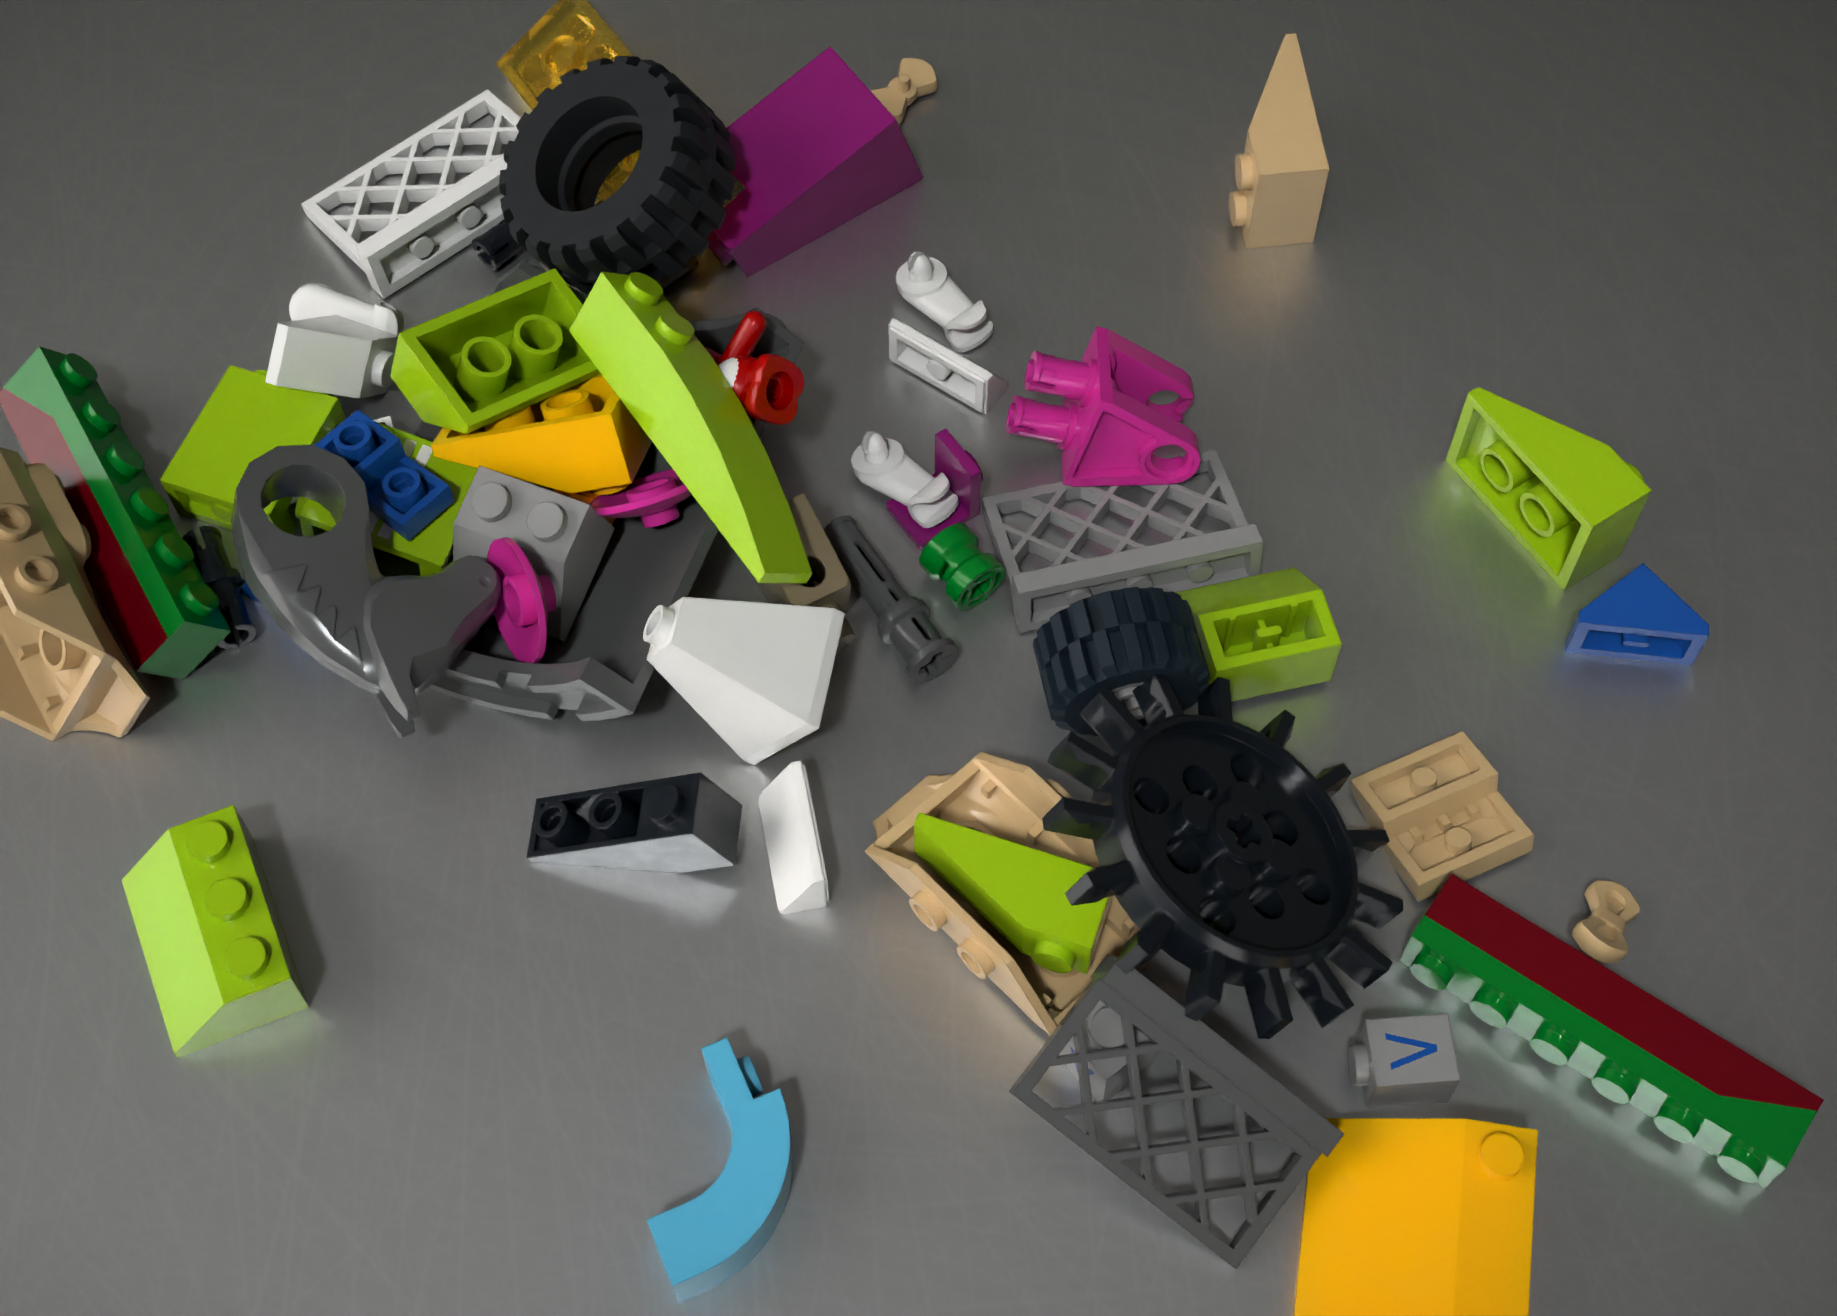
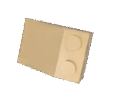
[1229,33,1329,249]

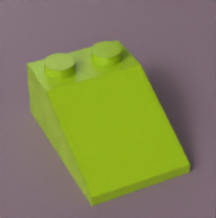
[1445,387,1652,591]

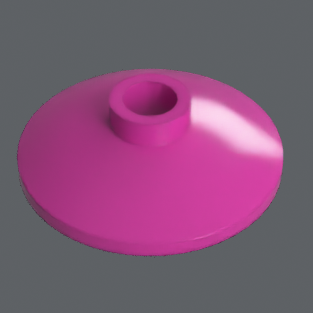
[590,469,692,528]
[487,537,556,663]

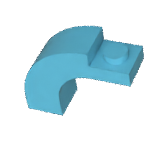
[647,1038,794,1304]

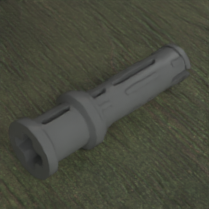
[824,515,959,684]

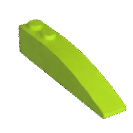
[569,271,812,583]

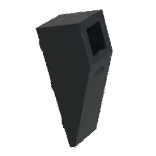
[526,772,743,873]

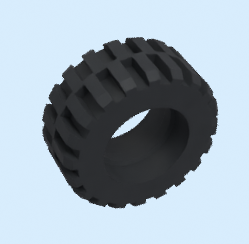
[499,56,735,295]

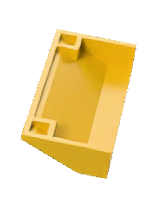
[1293,1118,1538,1316]

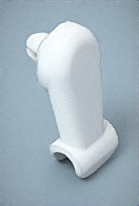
[895,251,994,352]
[289,283,404,336]
[851,431,959,528]

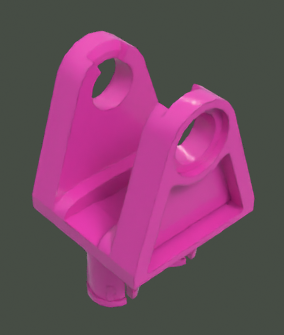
[1006,326,1201,487]

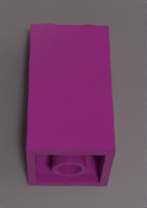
[707,47,923,278]

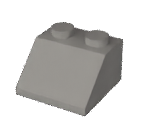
[453,465,615,643]

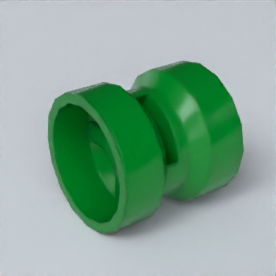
[919,523,1006,611]

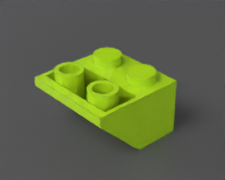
[1175,567,1342,702]

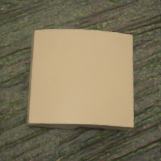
[1350,731,1534,902]

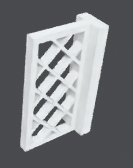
[301,89,521,299]

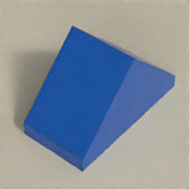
[1565,563,1709,666]

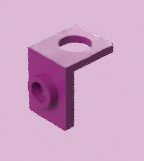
[886,428,983,550]

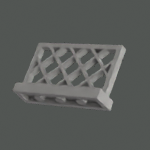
[982,449,1263,633]

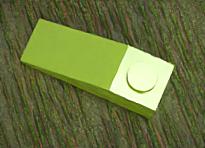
[914,812,1112,974]

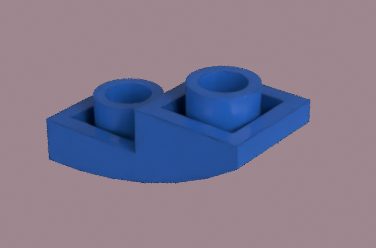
[314,409,455,541]

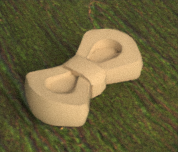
[870,58,938,125]
[1571,880,1640,963]

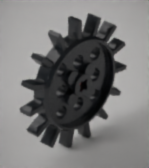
[1042,674,1403,1039]

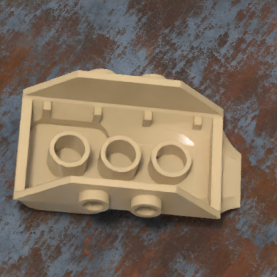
[0,447,150,741]
[864,752,1153,1036]

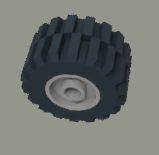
[1033,587,1210,736]

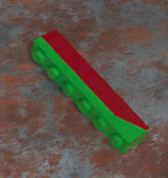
[0,346,231,680]
[1400,874,1824,1188]

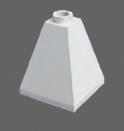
[643,597,845,765]

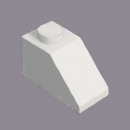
[265,315,398,399]

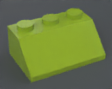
[390,268,601,434]
[122,804,309,1059]

